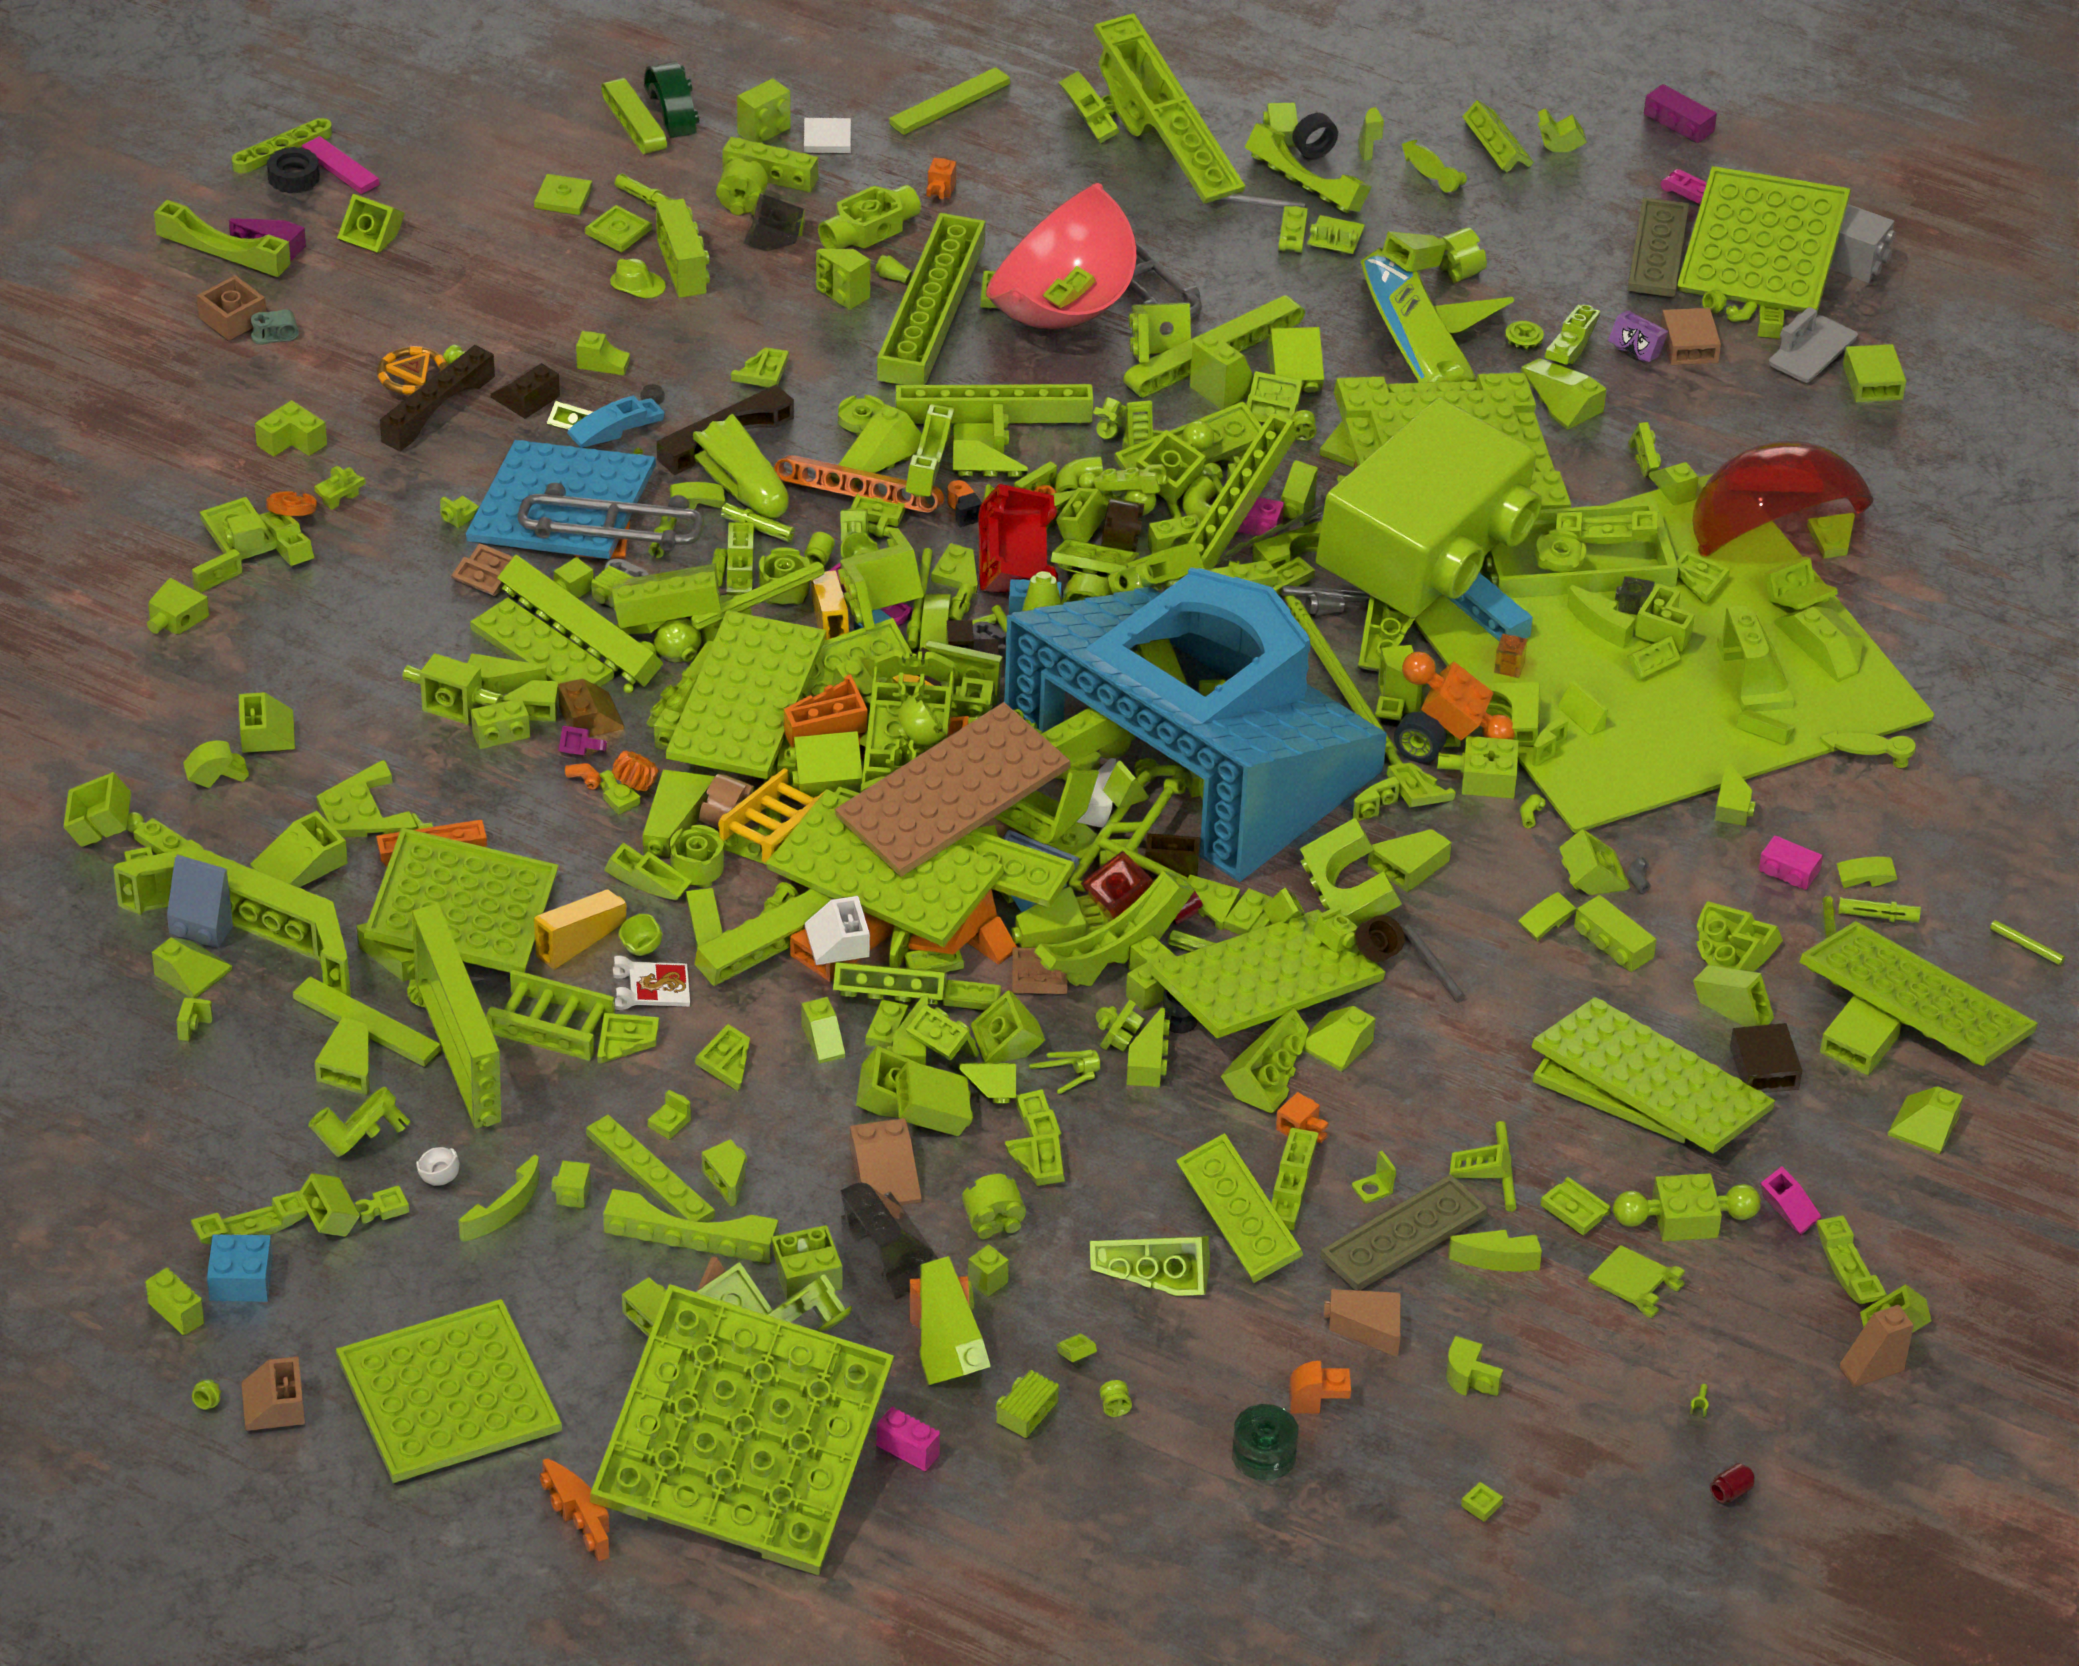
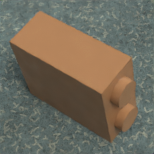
[1661,308,1721,365]

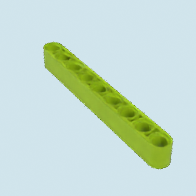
[1123,295,1305,398]

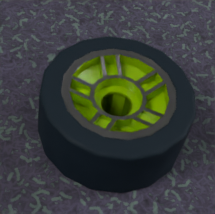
[1394,712,1446,763]

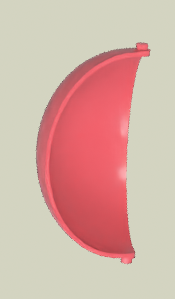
[986,183,1136,329]

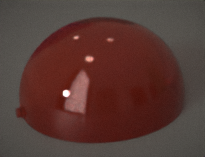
[1693,440,1874,556]

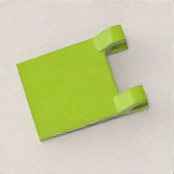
[1588,1245,1685,1318]

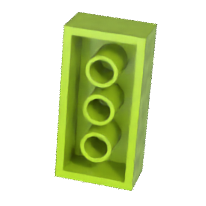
[656,198,710,298]

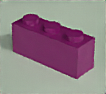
[1644,84,1717,143]

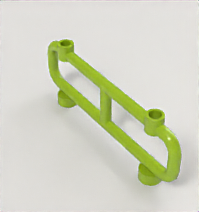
[1068,765,1186,891]

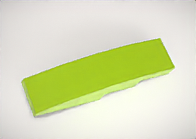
[727,523,754,596]
[1271,1127,1319,1231]

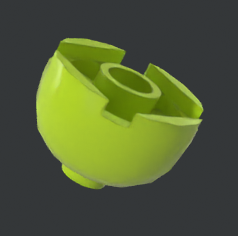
[897,691,947,746]

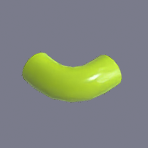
[1055,456,1103,493]
[1183,476,1217,522]

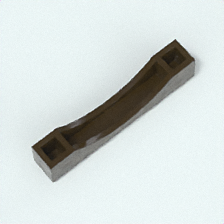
[380,345,495,452]
[656,384,794,475]

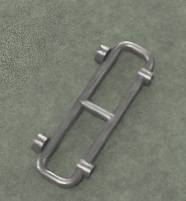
[1128,240,1202,318]
[517,483,704,551]

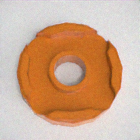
[266,491,317,516]

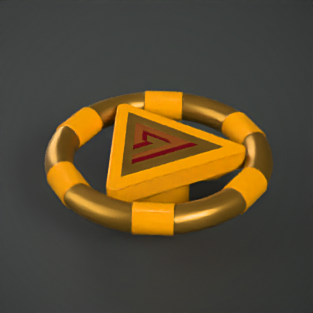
[377,346,448,395]

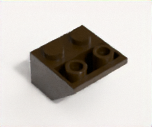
[1144,833,1201,878]

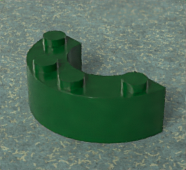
[644,61,700,138]

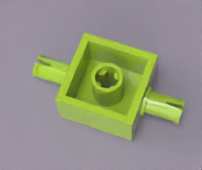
[402,653,503,725]

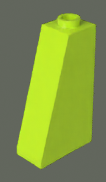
[643,769,715,857]

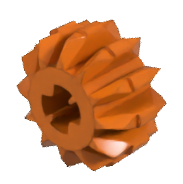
[611,751,659,791]

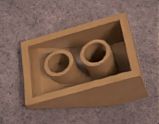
[850,1118,921,1210]

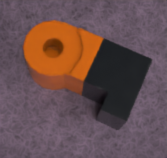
[947,480,982,527]

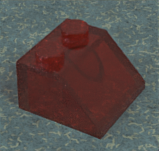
[1081,850,1153,921]

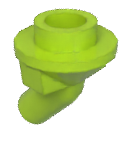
[1200,463,1223,497]

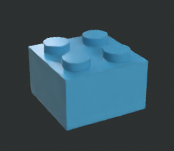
[207,1235,273,1302]

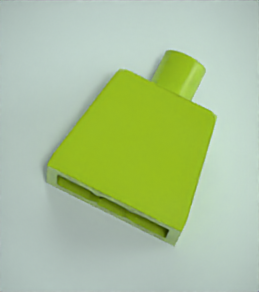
[147,578,209,634]

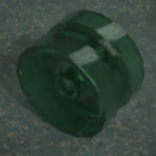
[1232,1404,1298,1480]

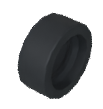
[1292,113,1339,159]

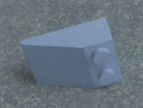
[167,855,233,948]

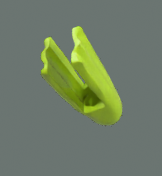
[693,414,789,519]

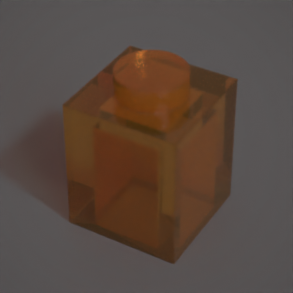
[1494,634,1528,678]

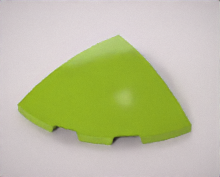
[1696,901,1783,972]

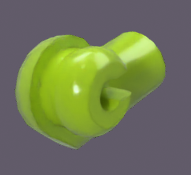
[1726,301,1757,322]

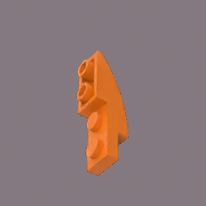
[539,1458,609,1562]

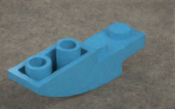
[567,395,665,448]

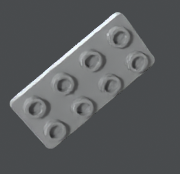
[1768,307,1858,383]

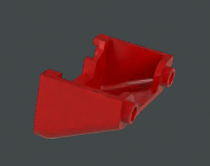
[979,484,1059,593]

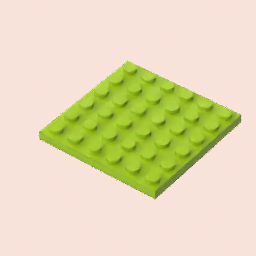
[1677,166,1851,313]
[364,828,559,973]
[336,1299,562,1483]

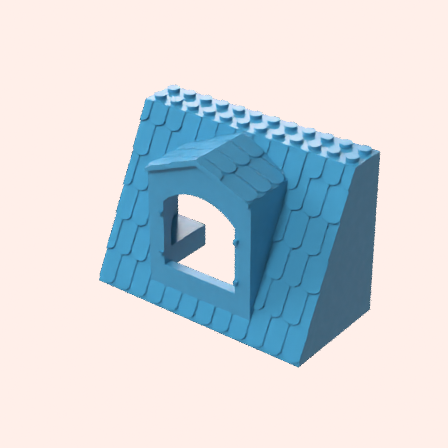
[1004,568,1387,882]

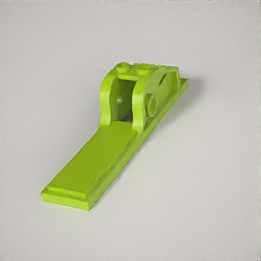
[1093,13,1245,204]

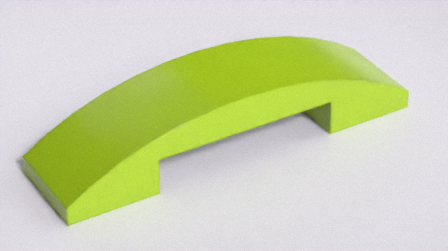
[1556,511,1658,544]
[920,593,952,649]
[458,1154,540,1242]
[191,1190,308,1245]
[1816,1215,1887,1304]

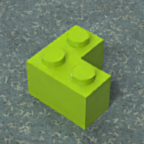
[255,400,327,457]
[1635,583,1695,652]
[1126,934,1177,1012]

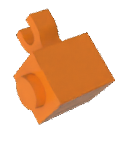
[926,158,957,199]
[1276,1092,1329,1144]

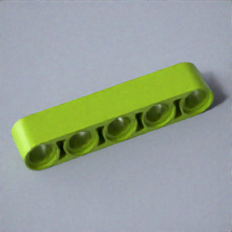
[601,78,667,155]

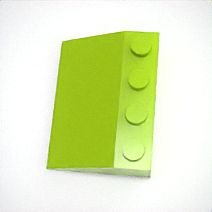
[613,563,721,628]

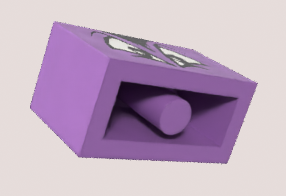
[1608,310,1669,362]

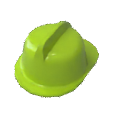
[610,259,666,298]

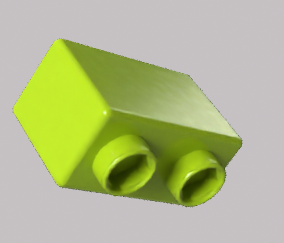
[1316,398,1541,618]

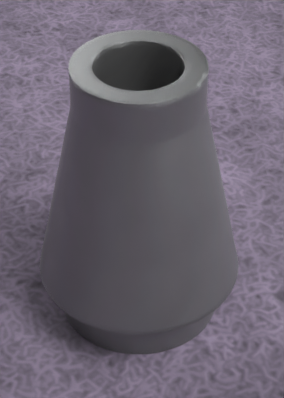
[1305,591,1345,617]

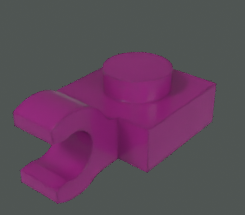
[558,726,608,756]

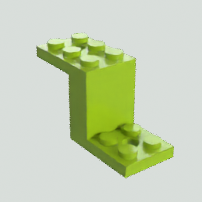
[838,528,924,630]

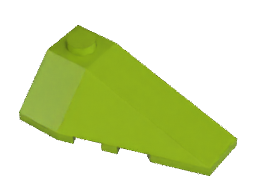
[1434,297,1514,335]
[1358,595,1416,671]
[1090,1236,1210,1296]

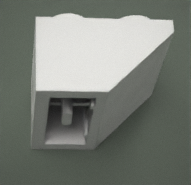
[805,896,870,965]

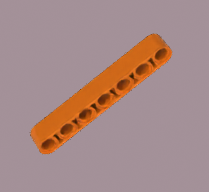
[774,455,944,512]

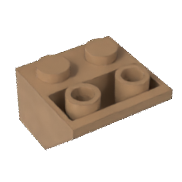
[241,1356,305,1431]

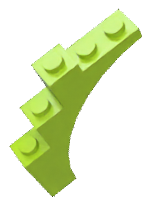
[1034,871,1195,986]

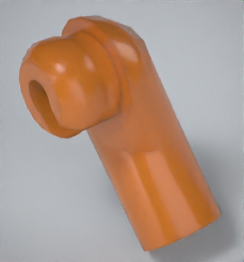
[565,763,602,790]

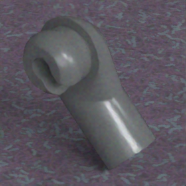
[1627,856,1651,894]

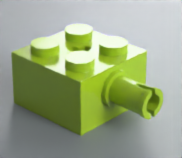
[1437,736,1519,799]

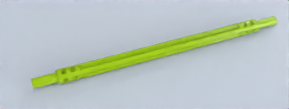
[1281,591,1403,765]

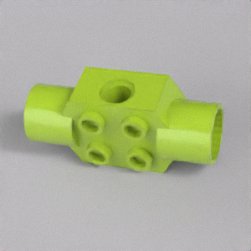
[818,185,921,249]

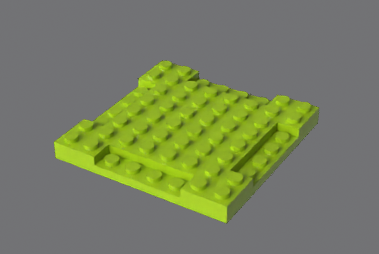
[1334,373,1571,510]
[590,1284,894,1576]

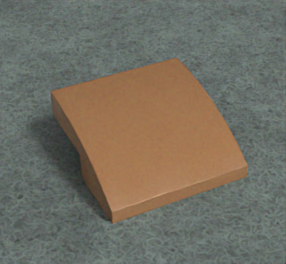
[451,543,513,596]
[1012,947,1067,994]

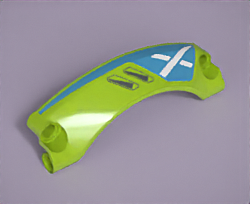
[1360,247,1477,383]

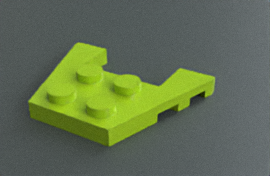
[316,760,417,838]

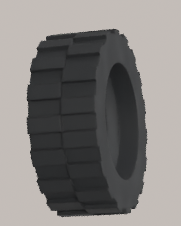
[267,147,320,193]

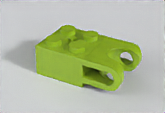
[1108,541,1204,594]

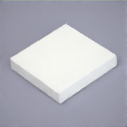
[804,118,851,153]

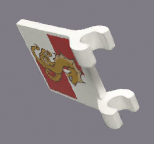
[613,956,690,1010]

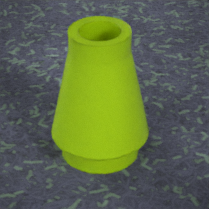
[875,255,912,284]

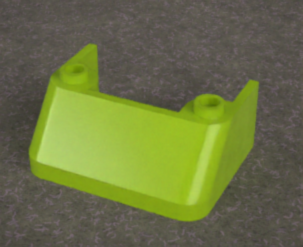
[994,770,1099,844]

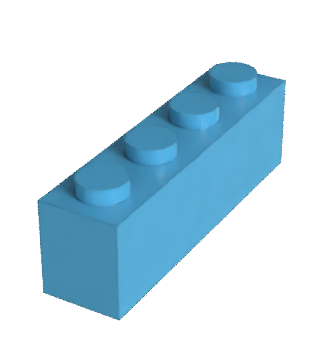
[1446,572,1533,648]

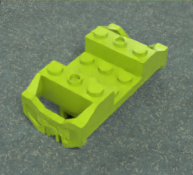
[861,649,954,792]

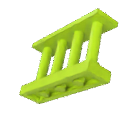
[486,969,615,1061]

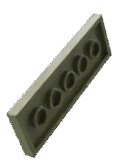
[1627,197,1689,297]
[1320,1174,1488,1291]

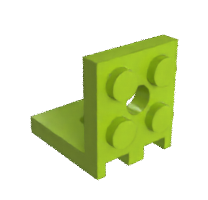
[1128,302,1191,362]

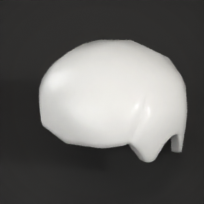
[416,1147,460,1186]

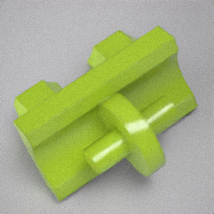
[1093,397,1127,440]
[314,466,366,510]
[1095,999,1144,1052]

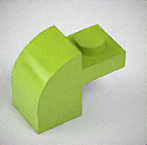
[1537,108,1587,152]
[183,740,249,788]
[1446,1336,1503,1396]

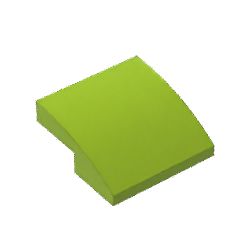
[1246,371,1304,423]

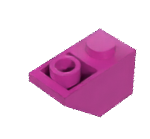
[1760,1166,1822,1236]

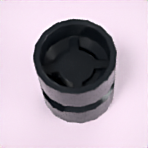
[1163,989,1198,1034]

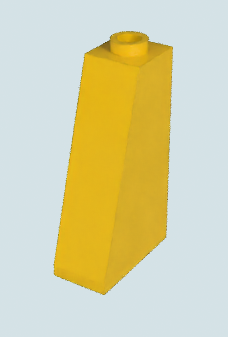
[811,571,849,640]
[534,889,627,970]

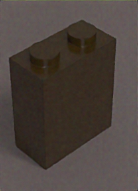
[1730,1023,1802,1093]

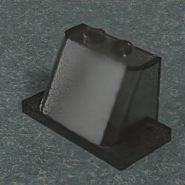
[840,1182,939,1299]

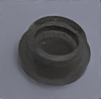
[640,384,665,405]

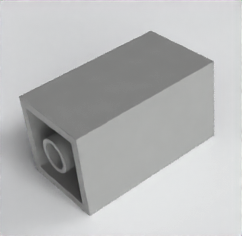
[1830,204,1896,283]

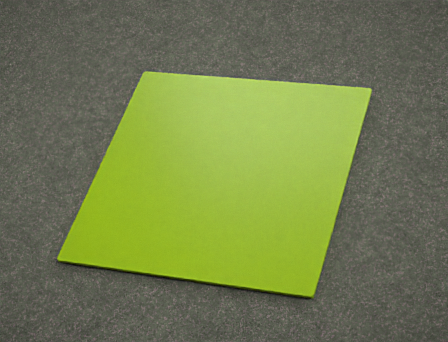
[1413,470,1934,833]

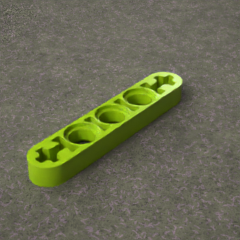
[232,118,332,174]

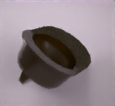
[1355,915,1405,963]

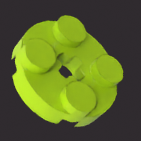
[838,395,885,436]
[1535,529,1586,572]

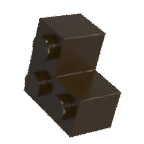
[946,620,999,655]

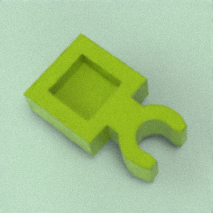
[355,1185,409,1223]

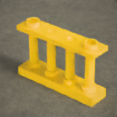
[718,768,827,863]

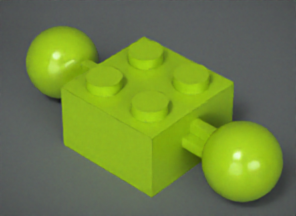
[1124,420,1214,516]
[1613,1173,1761,1242]

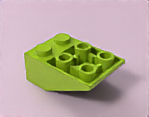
[250,810,348,888]

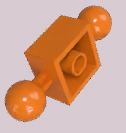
[1402,652,1515,741]

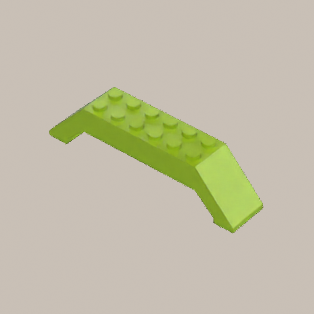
[113,846,351,997]

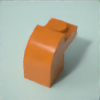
[1289,1361,1351,1413]

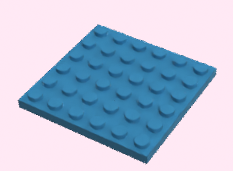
[466,440,656,559]

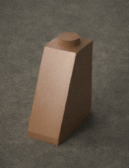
[1324,1289,1400,1356]
[1839,1305,1914,1388]

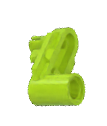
[308,1087,410,1157]

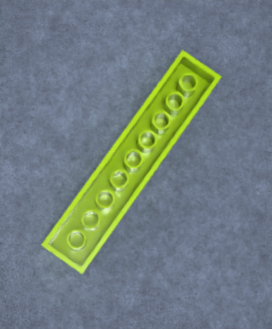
[877,213,986,385]

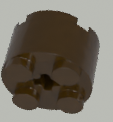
[1101,498,1144,552]

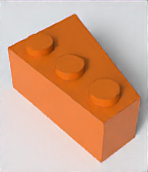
[784,674,868,747]

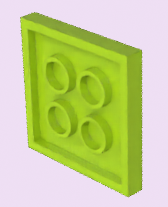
[1051,539,1140,578]

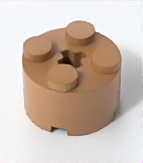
[699,773,754,829]

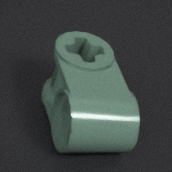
[251,309,299,344]

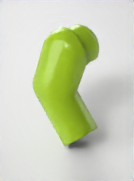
[1519,794,1546,828]

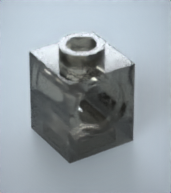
[1615,576,1655,615]

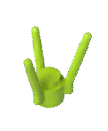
[1029,1049,1100,1094]

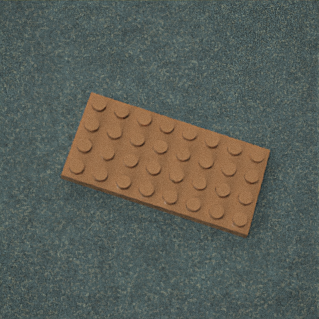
[835,702,1071,877]

